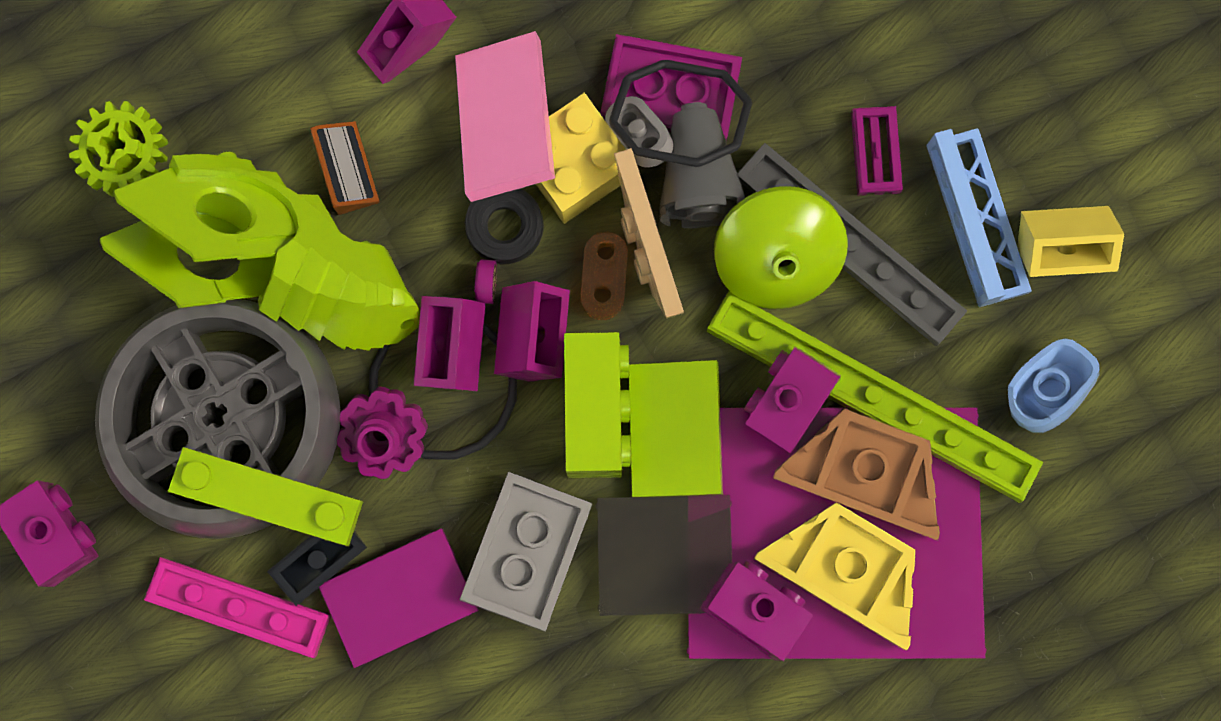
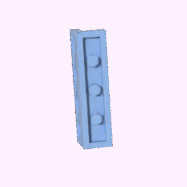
[927,128,1032,307]

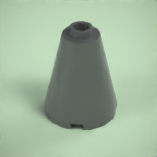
[659,102,745,228]

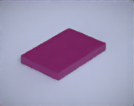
[600,34,742,141]
[319,528,479,668]

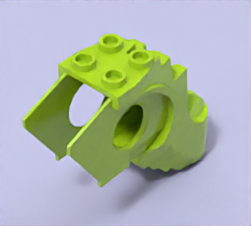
[100,152,420,351]

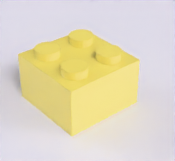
[536,92,626,224]

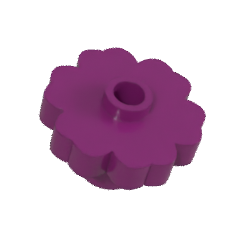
[337,387,428,479]

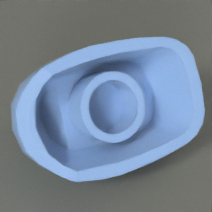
[1008,339,1100,433]

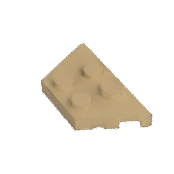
[614,148,684,319]

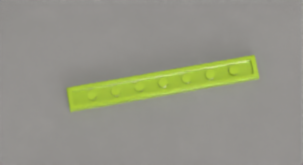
[707,291,1043,503]

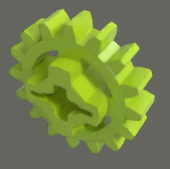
[69,101,168,197]

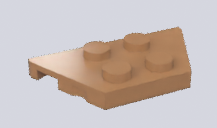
[773,408,940,540]

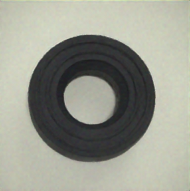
[465,188,544,264]

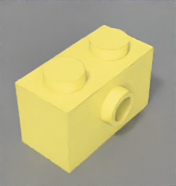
[1017,206,1124,277]

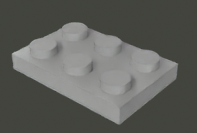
[460,472,592,632]

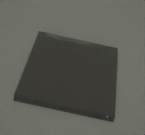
[595,495,732,616]

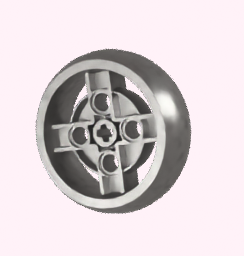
[95,299,340,539]

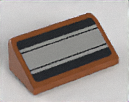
[310,121,380,215]

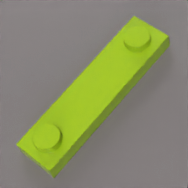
[168,447,363,546]

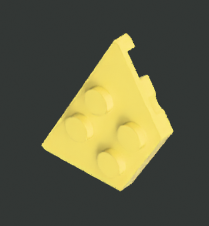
[754,503,915,651]

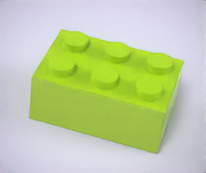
[564,332,631,478]

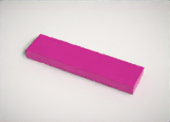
[144,557,331,658]

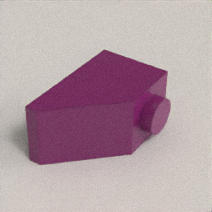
[357,0,457,84]

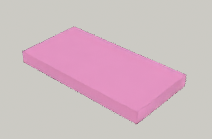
[455,31,555,202]

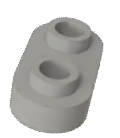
[605,96,674,167]

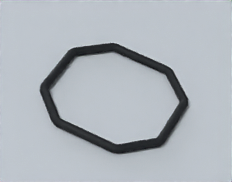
[609,60,752,167]

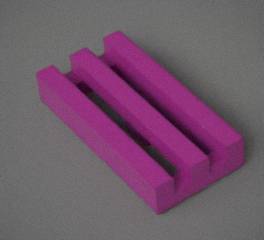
[851,106,903,196]

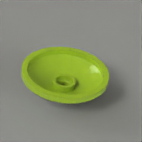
[714,186,848,309]

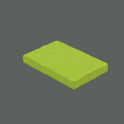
[629,360,723,498]

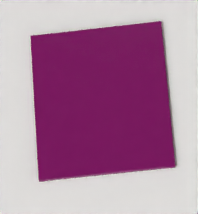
[686,408,987,659]

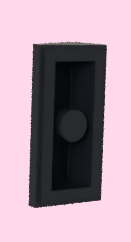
[267,530,367,606]

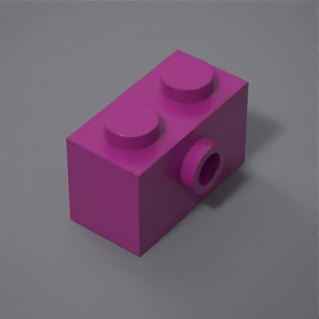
[494,281,570,382]
[414,296,485,391]
[744,346,841,453]
[0,480,99,587]
[700,560,813,662]

